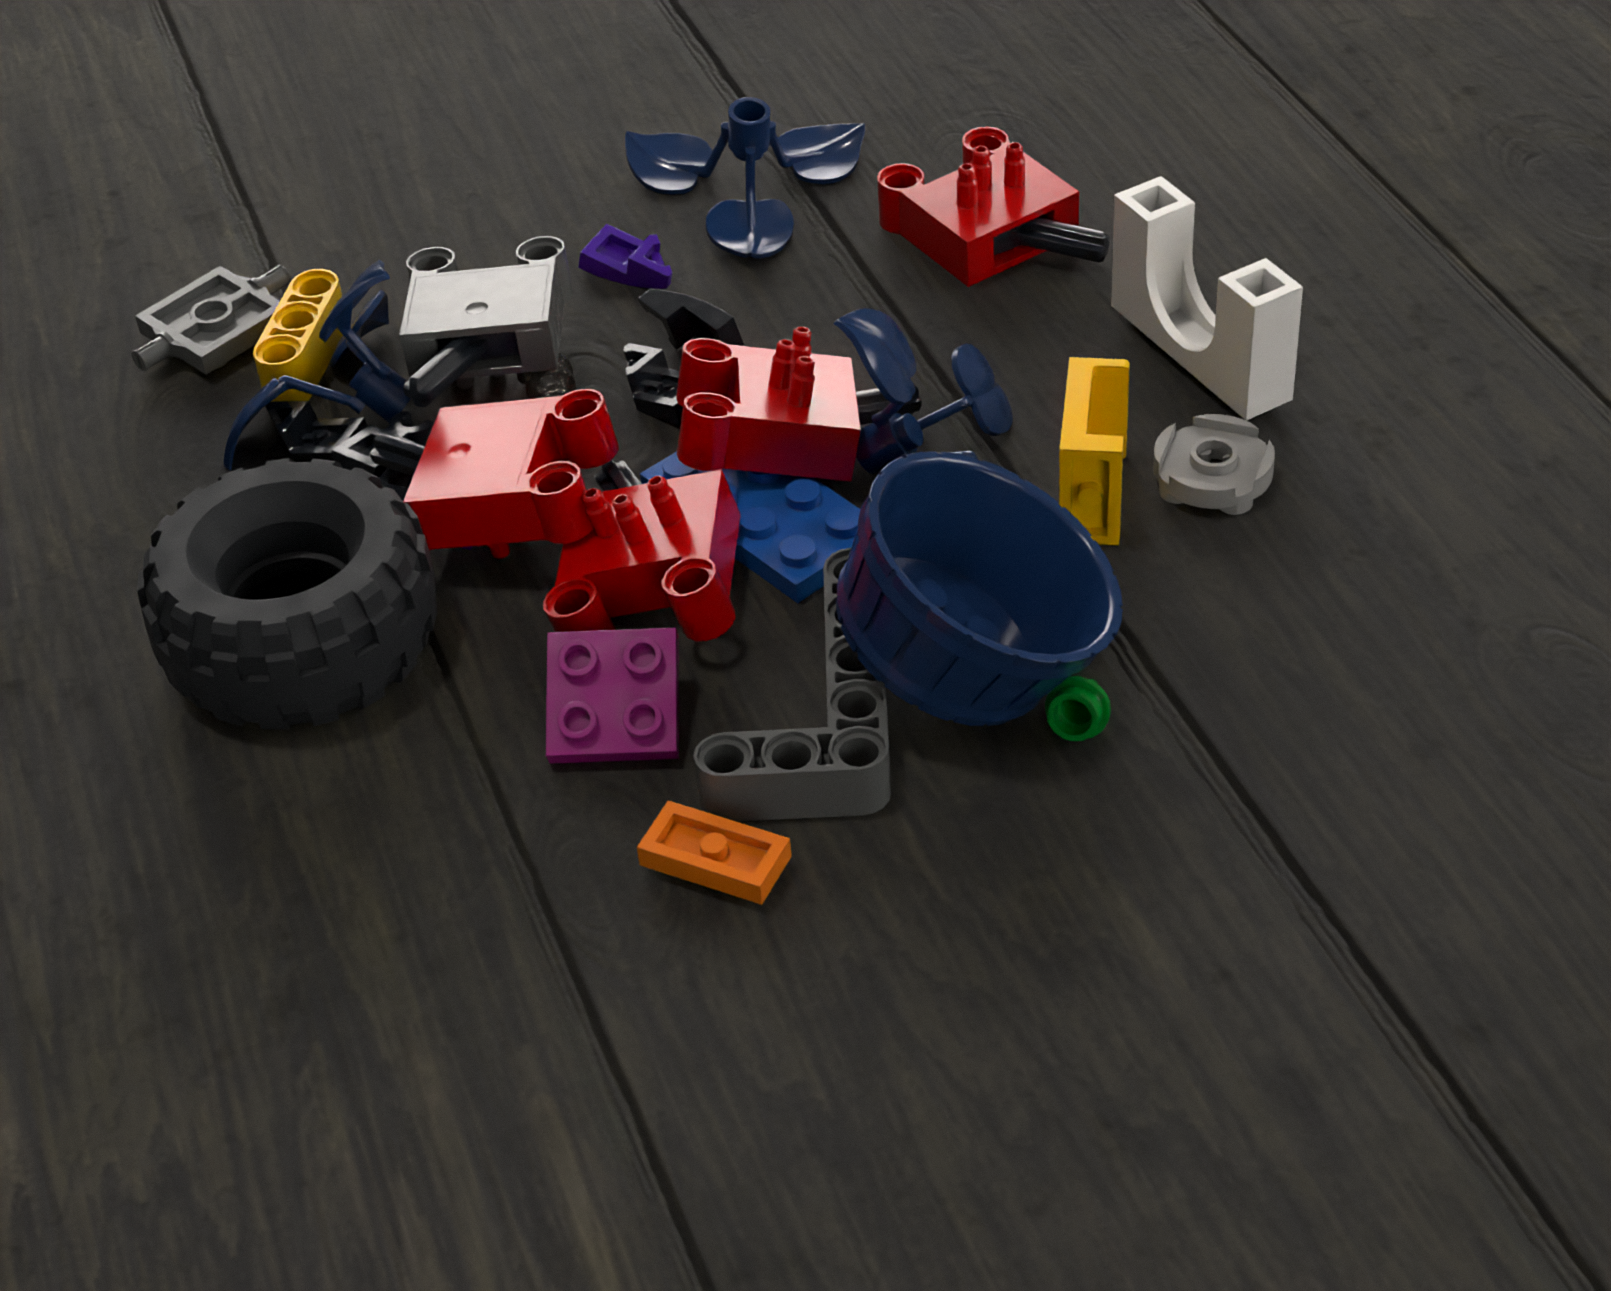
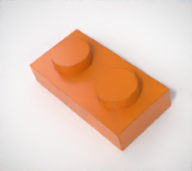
[637,800,792,905]

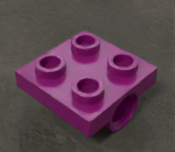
[546,628,679,763]

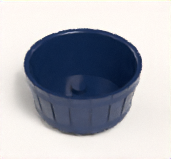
[836,451,1123,726]

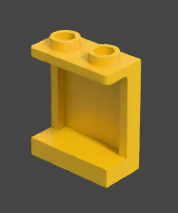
[1059,357,1130,546]

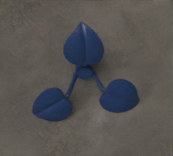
[625,97,865,258]
[223,259,411,471]
[833,308,1013,474]

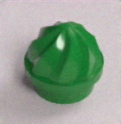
[1045,675,1111,741]

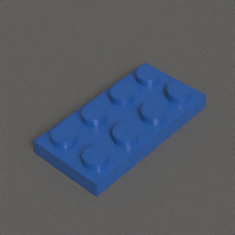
[640,452,861,603]

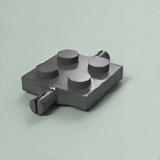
[131,264,292,375]

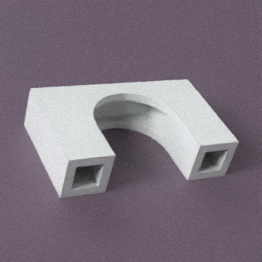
[1111,176,1303,421]

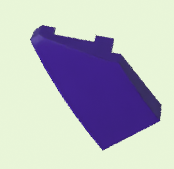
[578,224,672,289]

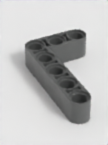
[693,548,891,822]

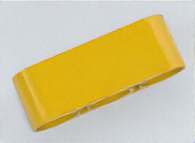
[253,269,343,402]

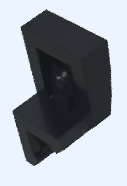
[638,289,745,350]
[623,343,683,425]
[266,400,368,462]

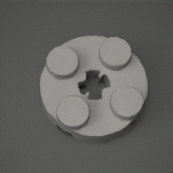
[1153,414,1275,515]

